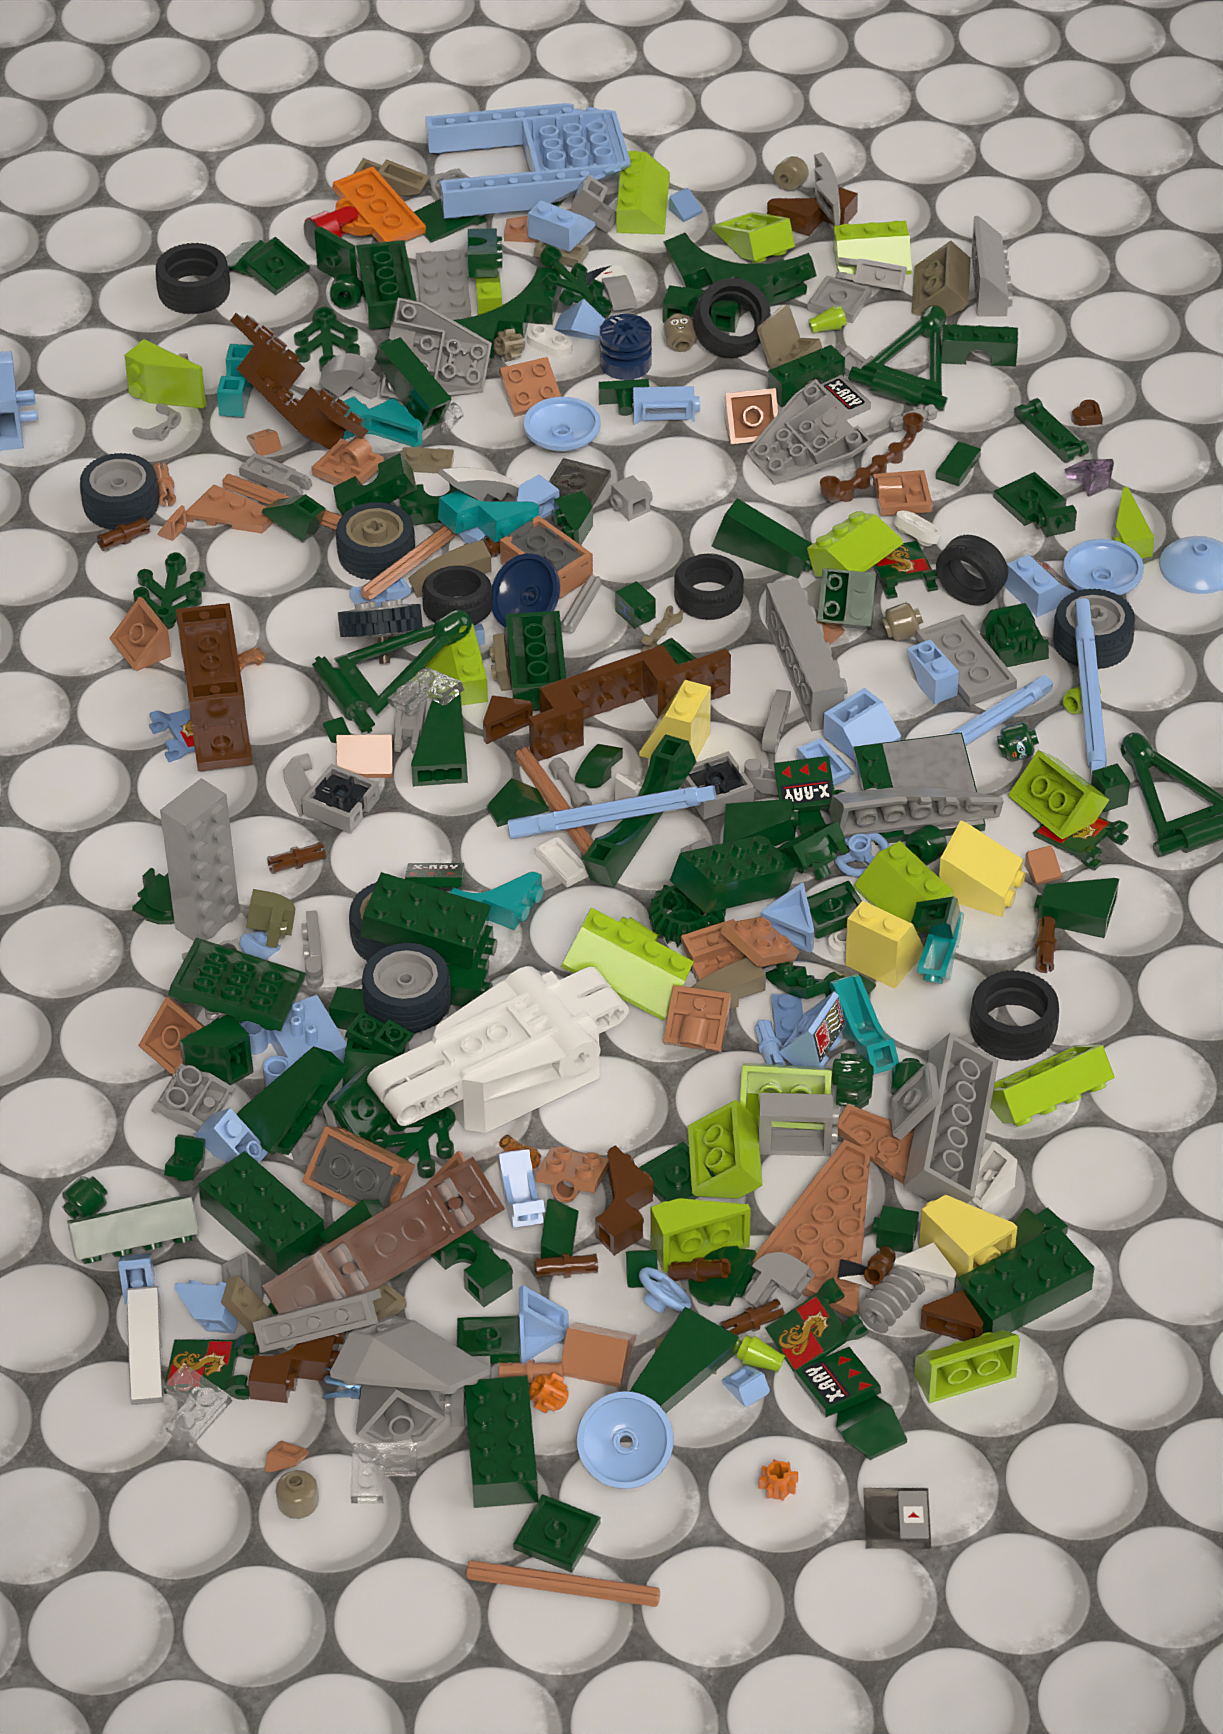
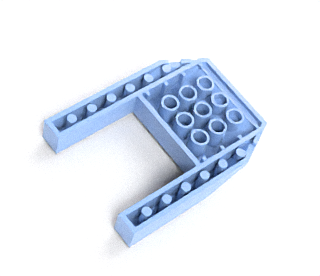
[425,103,631,218]

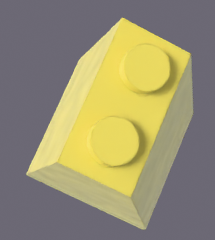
[639,680,711,759]
[939,821,1026,917]
[845,901,924,989]
[919,1194,1017,1284]

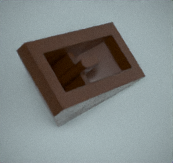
[483,695,533,744]
[920,1290,983,1341]

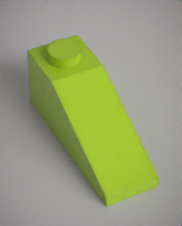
[475,271,502,315]
[1112,487,1155,559]

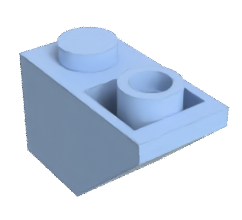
[907,639,959,705]
[194,1108,268,1163]
[174,1280,238,1333]

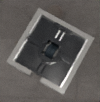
[681,751,754,820]
[302,764,380,833]

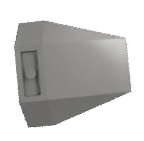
[380,298,492,400]
[746,380,873,485]
[330,1315,490,1394]

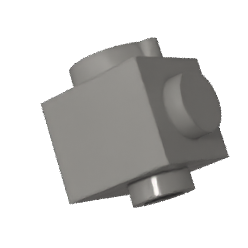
[610,475,653,521]

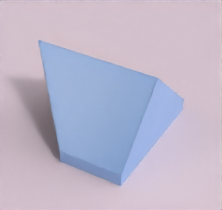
[554,299,605,341]
[761,882,814,953]
[519,1285,569,1363]

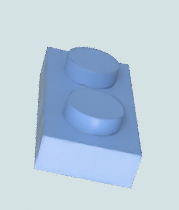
[771,994,803,1046]

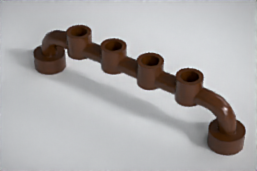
[820,412,924,502]

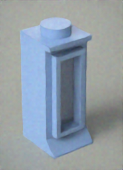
[633,386,700,425]

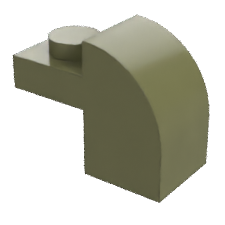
[246,889,296,948]

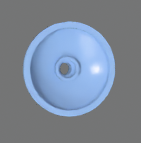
[524,397,600,451]
[1160,536,1223,594]
[1063,539,1144,595]
[577,1391,674,1489]

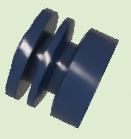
[600,314,652,380]

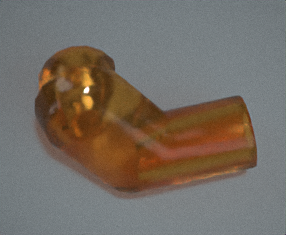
[238,647,266,672]
[499,1135,541,1169]

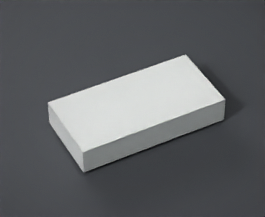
[535,836,589,888]

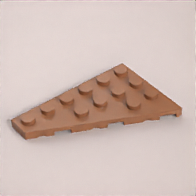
[751,1139,870,1317]

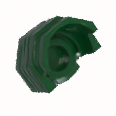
[832,1053,874,1109]

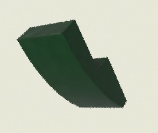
[575,744,623,788]
[765,962,829,1000]
[345,1011,414,1057]

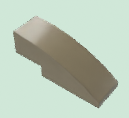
[354,158,430,195]
[409,539,492,598]
[691,958,766,1010]

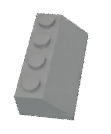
[971,216,1013,316]

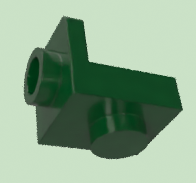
[1034,501,1077,537]
[164,1134,206,1181]

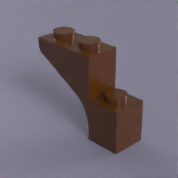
[767,187,858,236]
[595,1145,654,1256]
[248,1331,346,1403]

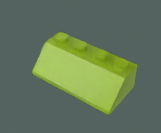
[616,150,670,235]
[560,907,694,1021]
[990,1045,1115,1127]

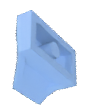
[797,738,855,786]

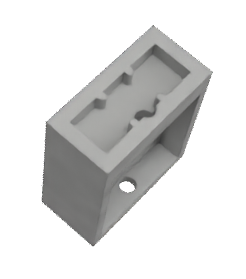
[759,1093,839,1156]

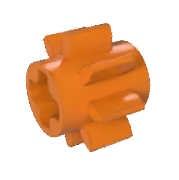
[529,1372,569,1414]
[759,1459,799,1501]

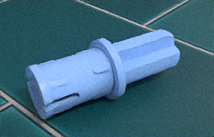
[755,1019,786,1065]

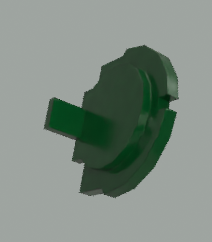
[132,868,175,925]
[688,1246,757,1307]

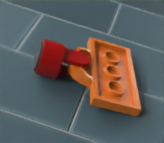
[303,166,426,250]

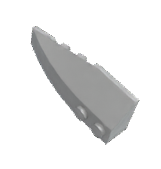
[829,787,1004,837]

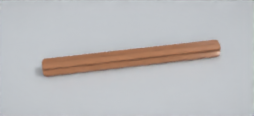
[222,474,341,530]
[360,525,458,601]
[516,747,594,855]
[466,1560,660,1607]

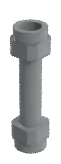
[548,758,592,808]

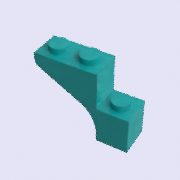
[341,396,423,447]
[438,490,540,543]
[450,872,544,930]
[917,912,964,984]
[829,974,899,1075]

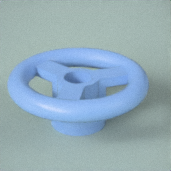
[835,833,889,877]
[639,1267,691,1313]

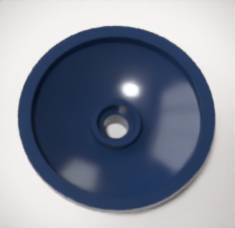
[492,553,560,628]

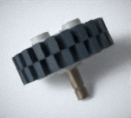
[338,599,423,664]

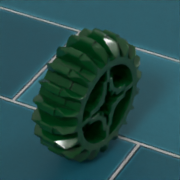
[648,883,726,947]

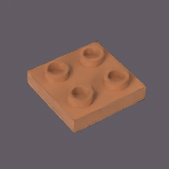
[499,357,561,417]
[312,436,384,485]
[873,470,933,516]
[720,917,799,967]
[663,985,732,1053]
[535,1146,609,1203]

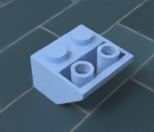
[823,688,901,761]

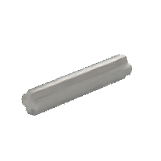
[561,574,601,634]

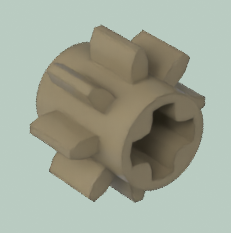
[494,328,525,361]

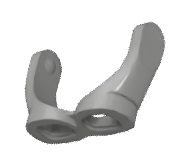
[428,168,470,201]
[132,403,181,440]

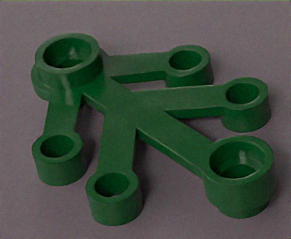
[540,245,612,318]
[294,307,360,372]
[133,552,206,630]
[370,1107,455,1178]

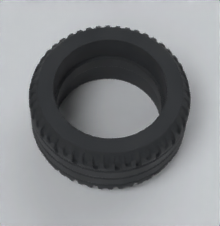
[936,534,1009,605]
[674,553,744,620]
[422,565,492,625]

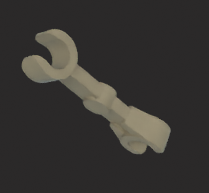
[641,605,683,652]

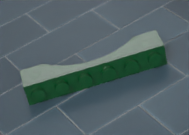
[582,734,697,887]

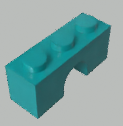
[217,344,254,417]

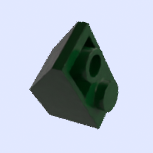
[551,491,593,545]
[262,494,326,542]

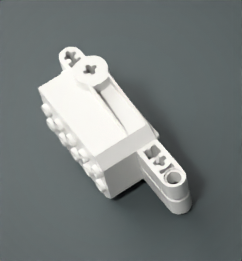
[367,966,629,1133]

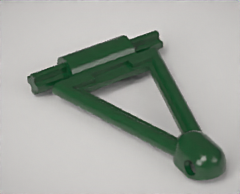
[848,305,948,411]
[312,610,472,733]
[1120,732,1223,857]

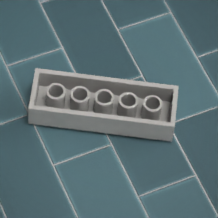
[765,578,848,732]
[160,778,240,941]
[903,1033,999,1203]

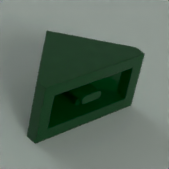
[487,778,549,827]
[911,896,961,939]

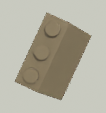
[912,240,971,317]

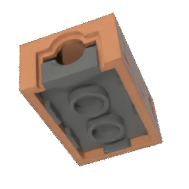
[500,516,593,599]
[302,1126,415,1209]

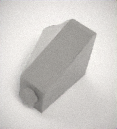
[356,1384,445,1449]

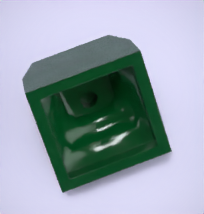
[980,603,1049,667]
[777,821,848,881]

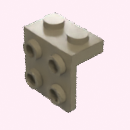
[757,305,822,369]

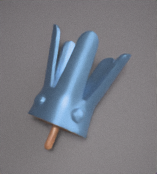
[322,1367,362,1399]

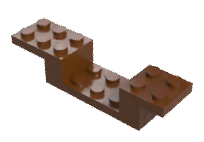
[230,313,368,450]
[176,603,253,771]
[529,645,731,762]
[261,1157,505,1314]

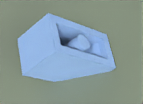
[517,474,559,518]
[118,1253,155,1305]

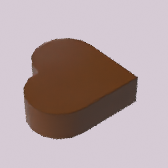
[1071,399,1103,426]

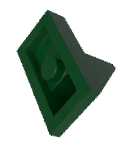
[1014,1207,1068,1248]

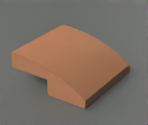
[681,919,747,982]

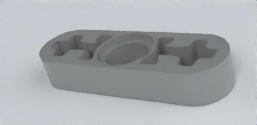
[762,689,791,753]

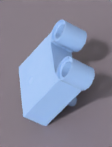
[0,351,38,451]
[240,995,347,1087]

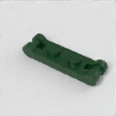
[1014,398,1089,463]

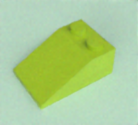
[712,211,795,263]
[124,339,206,408]
[650,1198,750,1272]

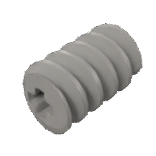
[859,1266,925,1333]

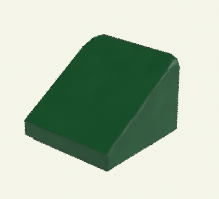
[626,1250,658,1288]

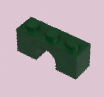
[467,228,503,278]
[663,285,741,333]
[941,324,1018,367]
[768,345,845,408]
[333,453,417,515]
[398,483,478,525]
[431,1229,513,1308]

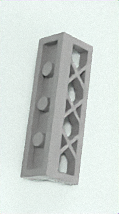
[252,1289,382,1353]

